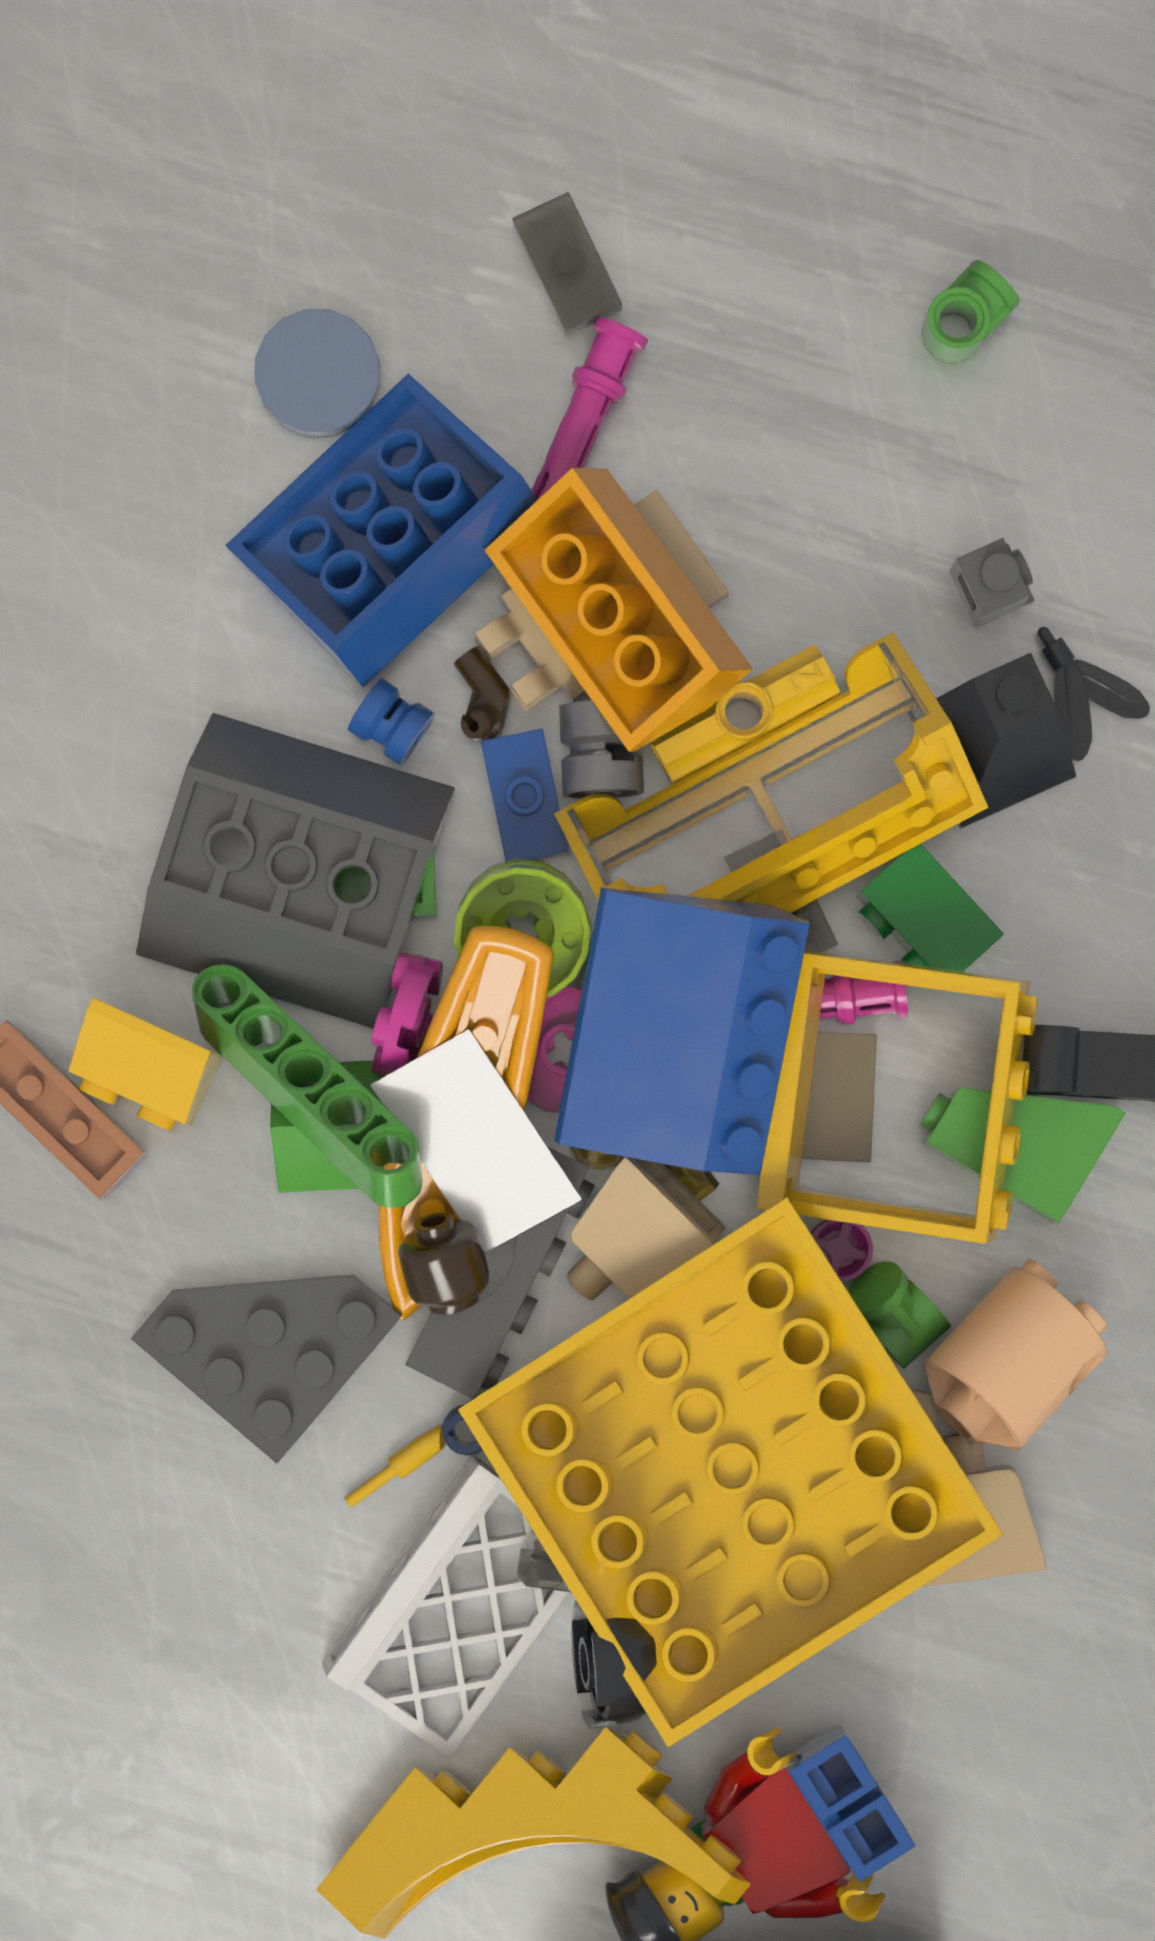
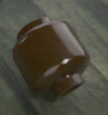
[398,1213,489,1315]

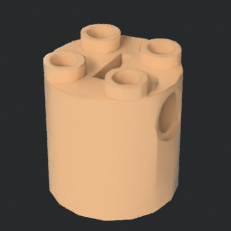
[924,1259,1108,1451]

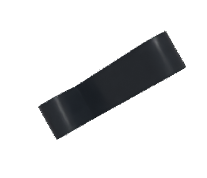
[1020,1024,1155,1102]

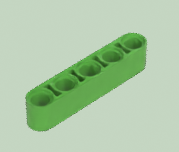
[192,964,423,1208]

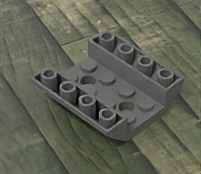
[136,713,455,1029]

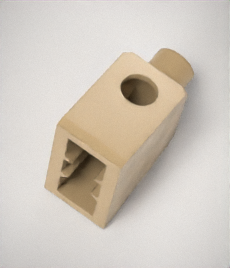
[567,1157,726,1300]
[923,1433,1047,1587]

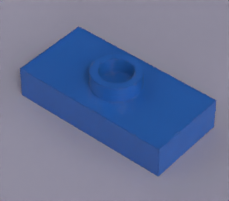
[481,728,569,861]

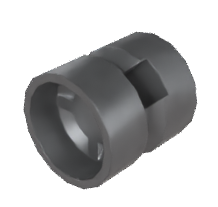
[559,700,644,799]

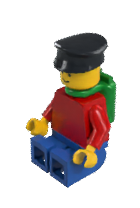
[605,1725,916,1941]

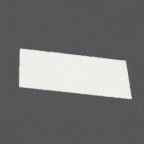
[370,1029,582,1253]

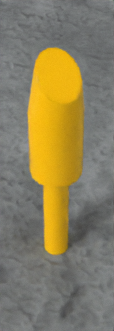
[344,1425,446,1508]

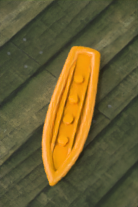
[378,926,554,1320]

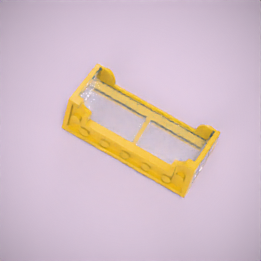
[554,632,989,913]

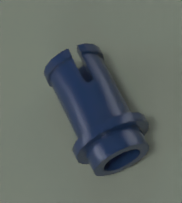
[442,1405,483,1456]

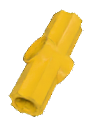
[649,644,841,784]

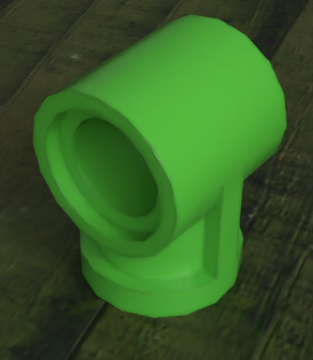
[921,260,1020,364]
[848,1261,951,1369]

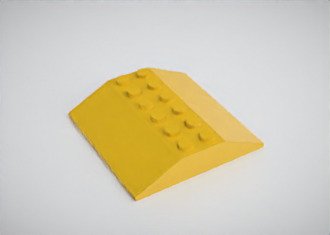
[458,1197,1004,1747]

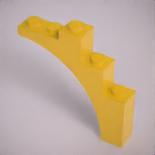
[316,1727,751,1939]

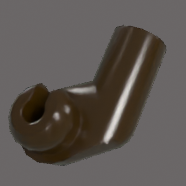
[453,646,511,741]

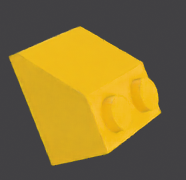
[68,998,224,1132]

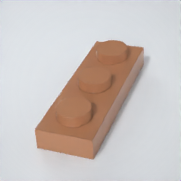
[0,1020,146,1199]

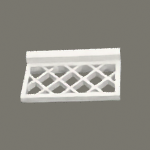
[322,1455,570,1759]

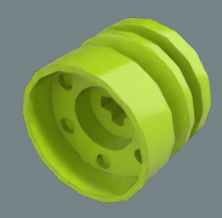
[454,858,591,998]

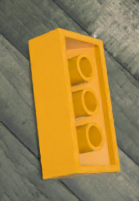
[485,467,753,752]

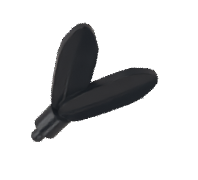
[1037,627,1150,761]

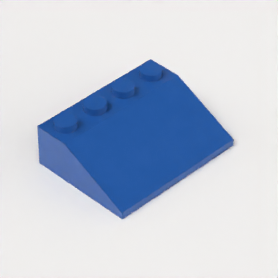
[225,373,538,687]
[554,887,810,1175]

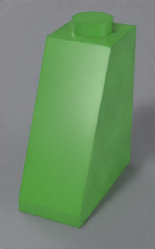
[920,1087,1126,1223]

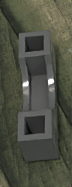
[405,1146,595,1399]

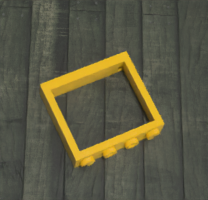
[756,950,1038,1244]

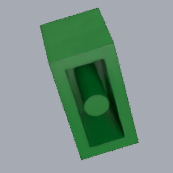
[856,844,1004,972]

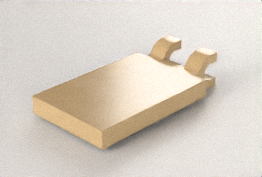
[475,489,729,713]

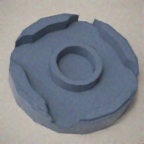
[255,309,380,436]

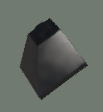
[908,653,1077,829]

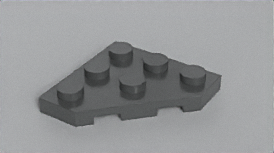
[131,1274,402,1464]

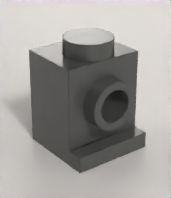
[950,538,1034,628]

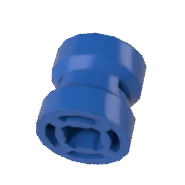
[347,678,435,766]

